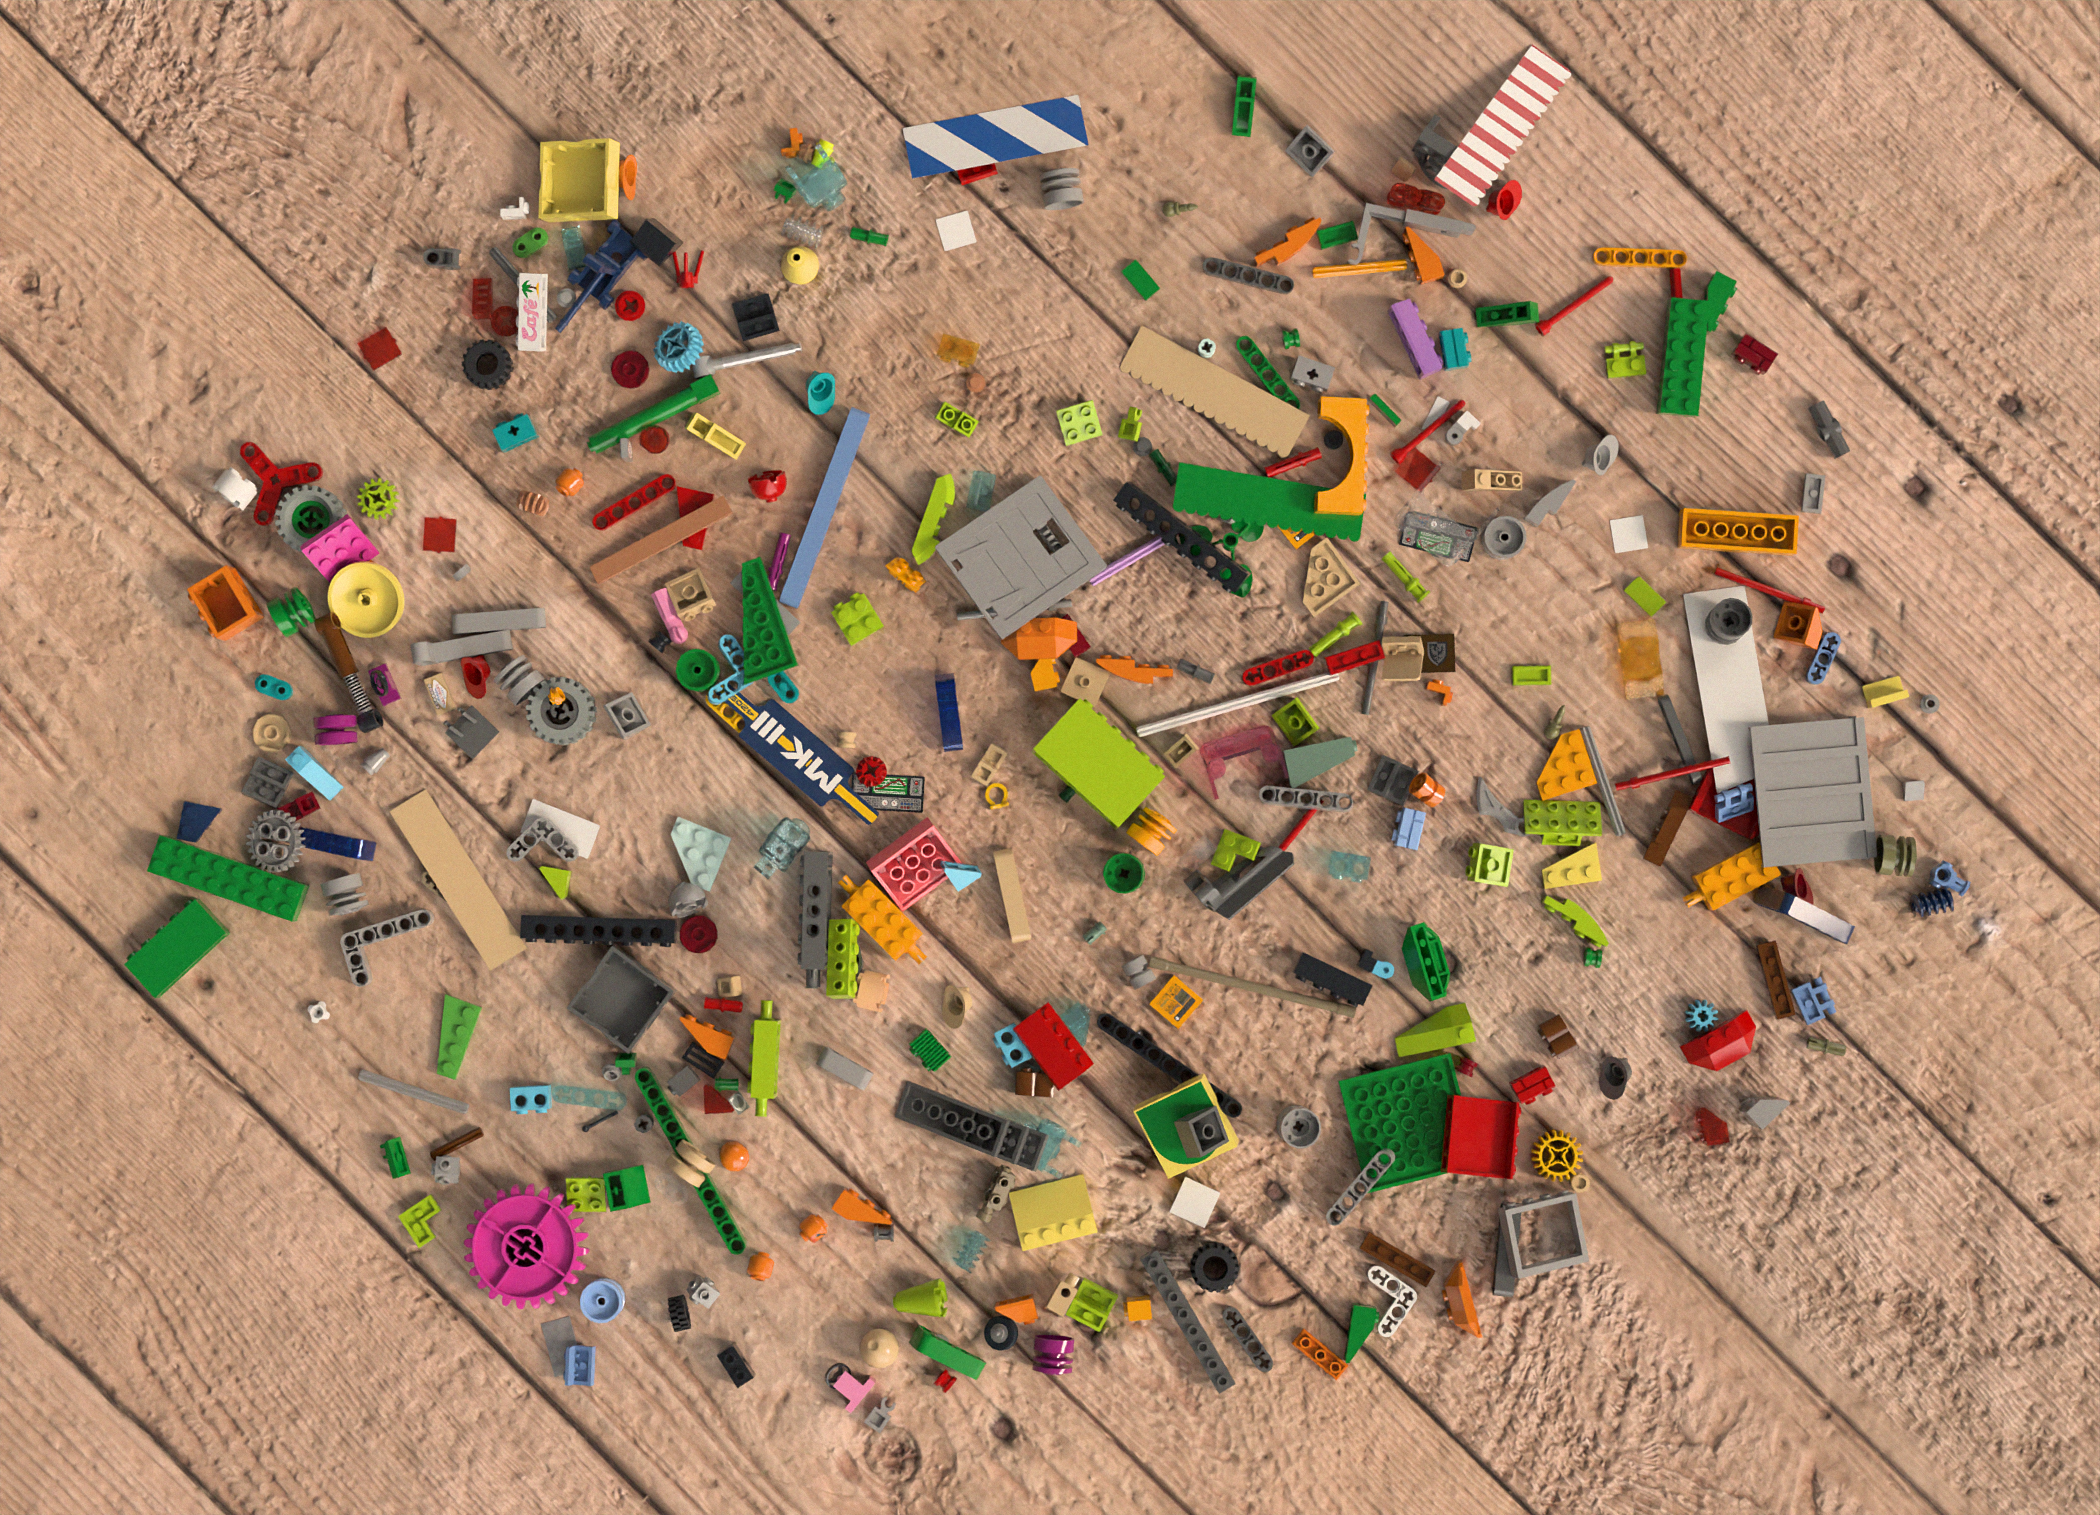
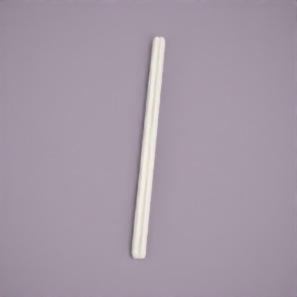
[1136,672,1339,737]

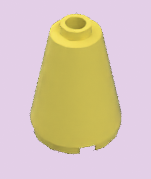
[781,246,819,285]

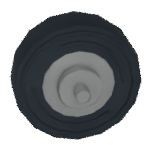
[984,1316,1018,1351]

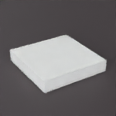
[1169,1177,1220,1228]

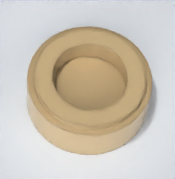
[1570,1173,1590,1193]

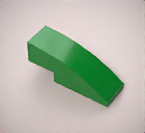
[1232,75,1257,137]

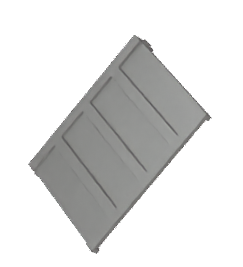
[1748,716,1877,867]

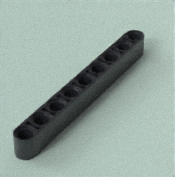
[1097,1013,1242,1118]

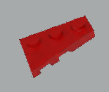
[677,486,715,551]

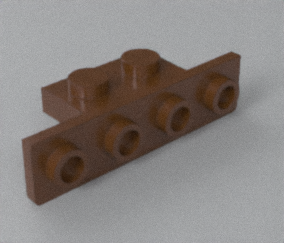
[1643,790,1693,866]

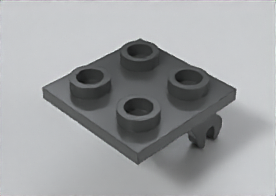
[443,705,499,759]

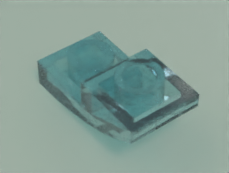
[561,226,587,270]

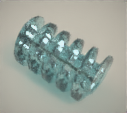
[952,1230,991,1273]

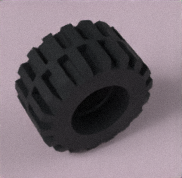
[462,339,513,390]
[1190,1242,1239,1293]

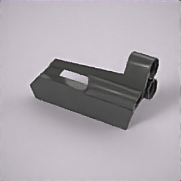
[1183,846,1294,920]

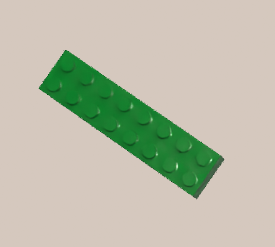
[147,835,310,922]

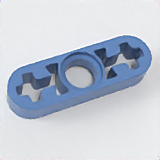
[1806,632,1841,685]

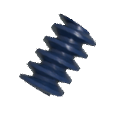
[1910,888,1954,917]

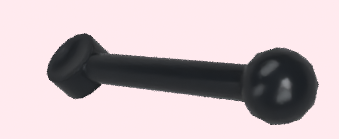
[582,1110,618,1132]

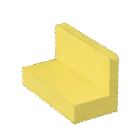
[1862,676,1909,708]

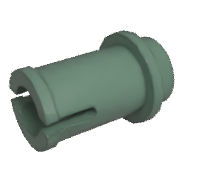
[1083,921,1107,945]

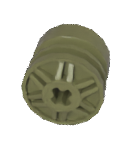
[1874,835,1917,877]

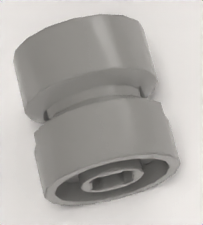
[1122,955,1156,990]

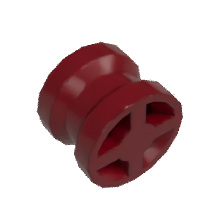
[1455,1056,1478,1078]

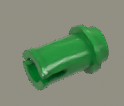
[715,1077,739,1092]

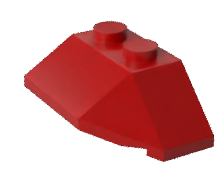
[1679,1010,1756,1072]

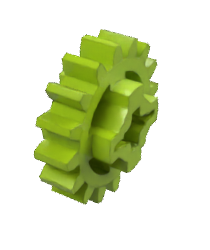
[357,478,400,520]

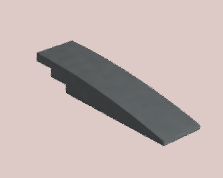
[895,1081,1049,1172]

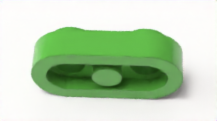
[512,227,548,258]

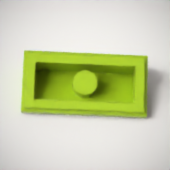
[1624,576,1666,617]

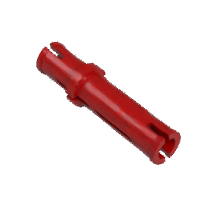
[1264,447,1322,478]

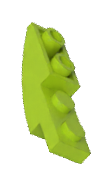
[1541,895,1609,948]

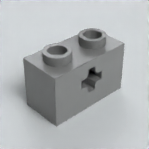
[1290,356,1335,393]

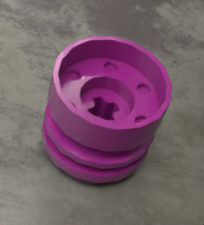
[1032,1335,1074,1375]

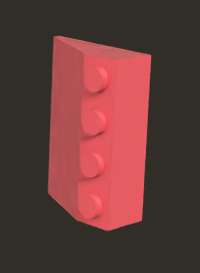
[866,817,962,912]

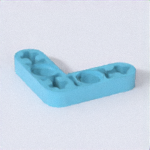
[707,635,754,705]

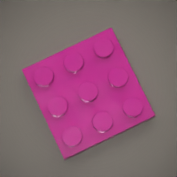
[300,514,380,583]

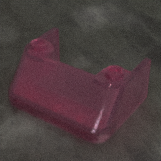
[1200,725,1289,800]

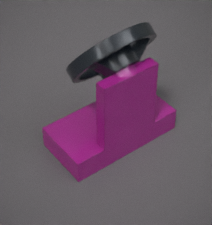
[368,663,402,706]

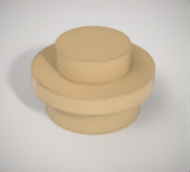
[1448,269,1467,288]

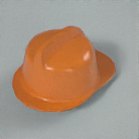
[619,154,637,200]

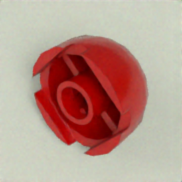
[748,470,787,503]

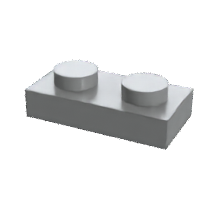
[1801,473,1825,514]

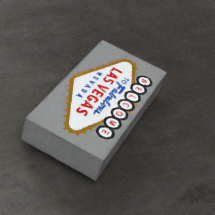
[620,438,633,462]

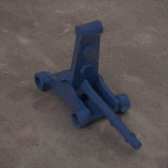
[555,219,648,333]

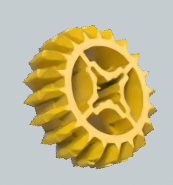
[1531,1129,1583,1182]

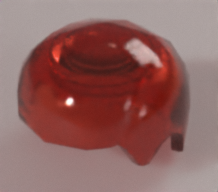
[639,425,670,454]

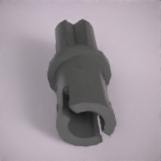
[1177,659,1215,684]

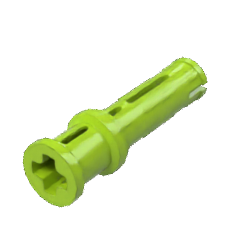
[1381,551,1430,603]
[1308,611,1362,658]

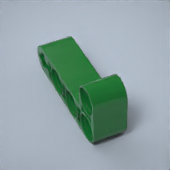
[909,1325,986,1380]

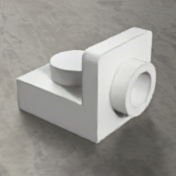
[500,197,529,220]

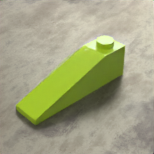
[1394,1003,1476,1057]

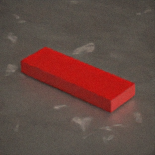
[1324,640,1385,676]

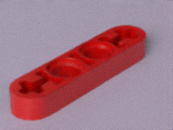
[1242,650,1314,686]

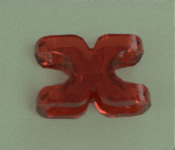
[1387,183,1445,215]

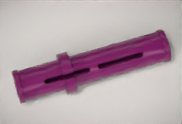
[768,532,791,591]

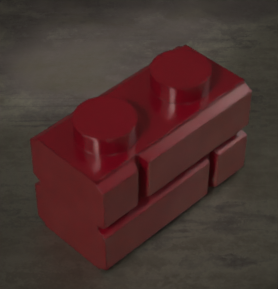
[1731,333,1778,375]

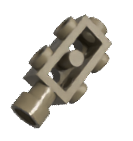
[976,1164,1016,1223]

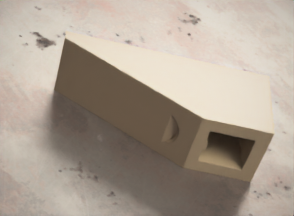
[1462,469,1522,491]

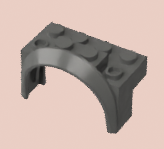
[1411,114,1457,190]

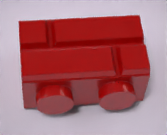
[1509,1065,1556,1105]

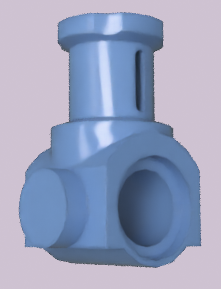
[1929,860,1971,897]

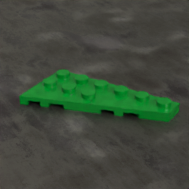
[742,557,799,685]

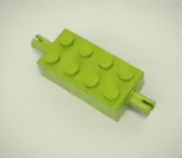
[747,1000,781,1117]

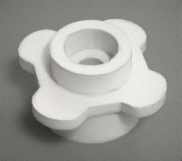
[308,1001,330,1023]

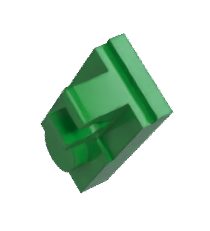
[380,1137,411,1179]

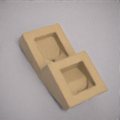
[971,742,1009,786]

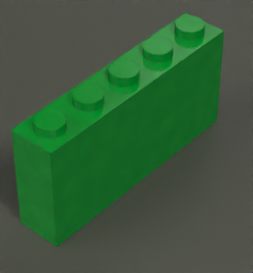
[124,899,231,998]

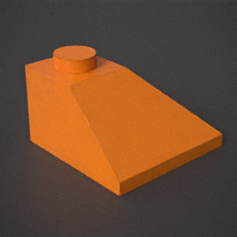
[1773,601,1822,650]
[995,1294,1038,1325]

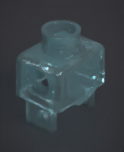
[785,143,847,211]
[753,817,810,879]
[1024,1118,1082,1179]

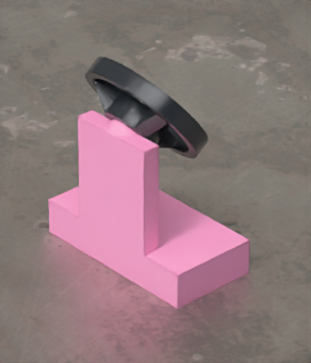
[825,1363,876,1413]

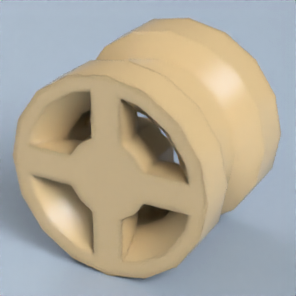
[837,732,856,748]

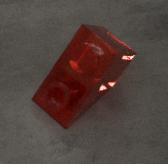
[1695,1106,1730,1146]

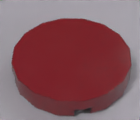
[611,350,650,389]
[680,916,718,953]

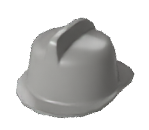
[1582,435,1619,476]

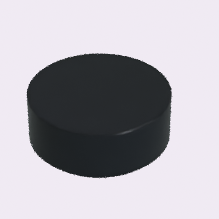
[1324,430,1343,450]

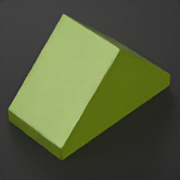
[539,866,571,900]

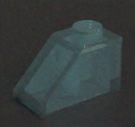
[1060,1001,1091,1046]

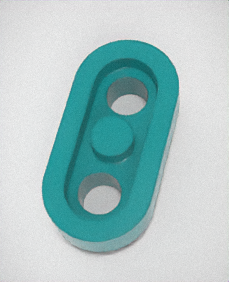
[768,671,799,704]
[255,674,293,701]

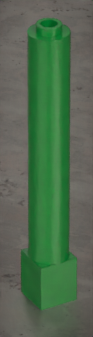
[586,374,721,454]

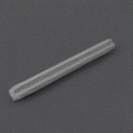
[1580,726,1626,836]
[358,1070,469,1114]

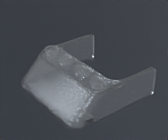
[1394,461,1500,566]

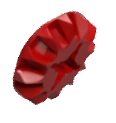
[615,291,646,321]
[856,756,887,787]

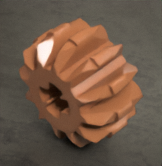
[516,490,550,516]

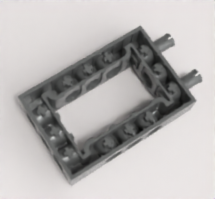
[798,851,833,989]

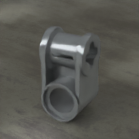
[423,248,461,270]

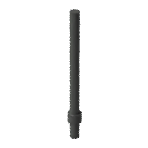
[1362,601,1389,715]

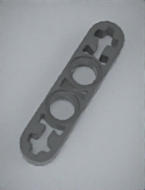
[1222,1306,1273,1372]

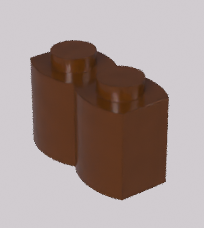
[1537,1014,1579,1059]
[1015,1068,1054,1097]

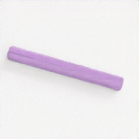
[1089,530,1169,586]

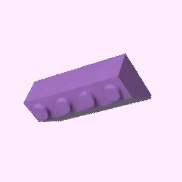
[1387,299,1443,380]

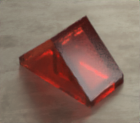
[703,1083,735,1114]

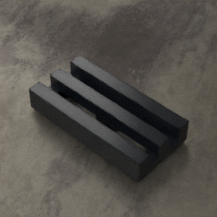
[682,1042,725,1079]

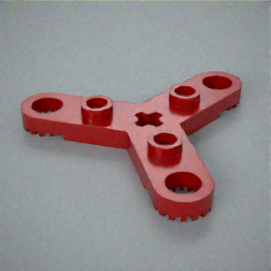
[240,442,323,526]

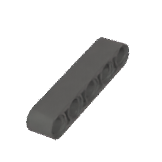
[1492,1201,1521,1297]

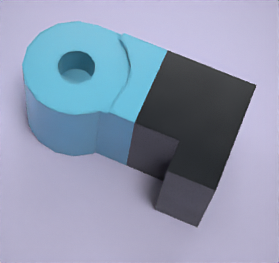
[1356,948,1394,979]

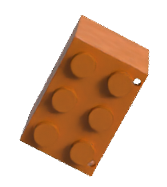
[187,565,265,641]

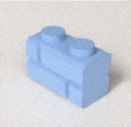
[1391,807,1426,850]

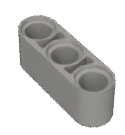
[816,1046,874,1090]

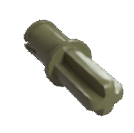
[1806,1036,1846,1056]

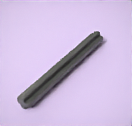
[489,247,557,323]

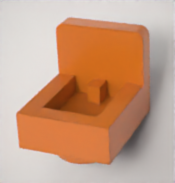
[781,128,804,158]
[1425,679,1453,706]

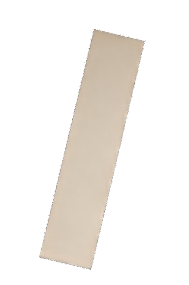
[389,789,527,971]

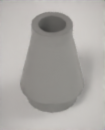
[361,748,390,775]

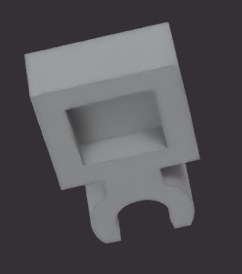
[864,1396,896,1433]

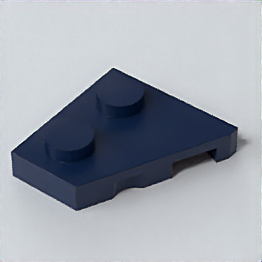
[177,801,222,843]

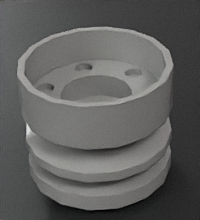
[1040,168,1084,210]
[494,655,546,706]
[320,873,369,916]
[1276,1105,1321,1149]

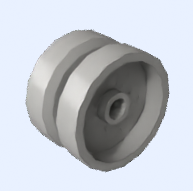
[1481,516,1526,560]

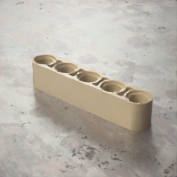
[993,848,1032,943]

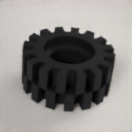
[668,1295,691,1332]

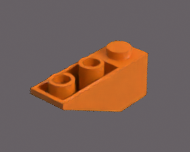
[1402,226,1445,285]
[679,1014,735,1059]
[831,1188,893,1225]

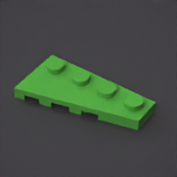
[437,994,482,1080]

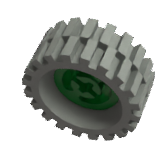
[275,485,347,552]

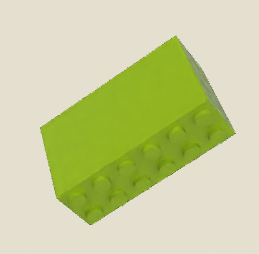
[1032,698,1165,829]

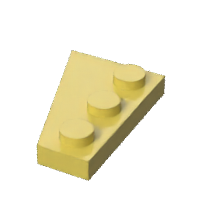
[1541,842,1602,889]

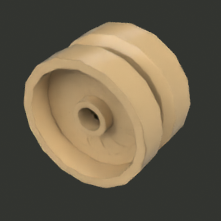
[665,1140,715,1187]

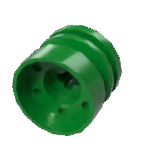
[266,587,316,638]
[1103,853,1145,894]

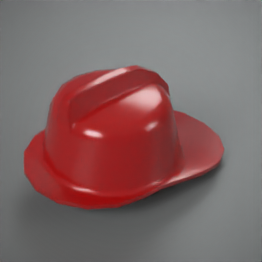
[1486,180,1522,220]
[461,655,491,699]

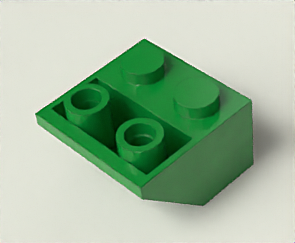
[603,1164,651,1212]

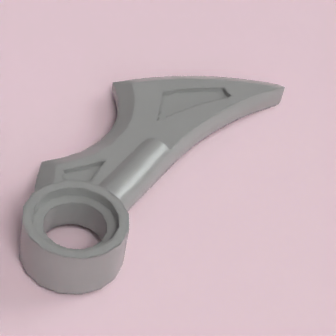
[1476,777,1530,837]

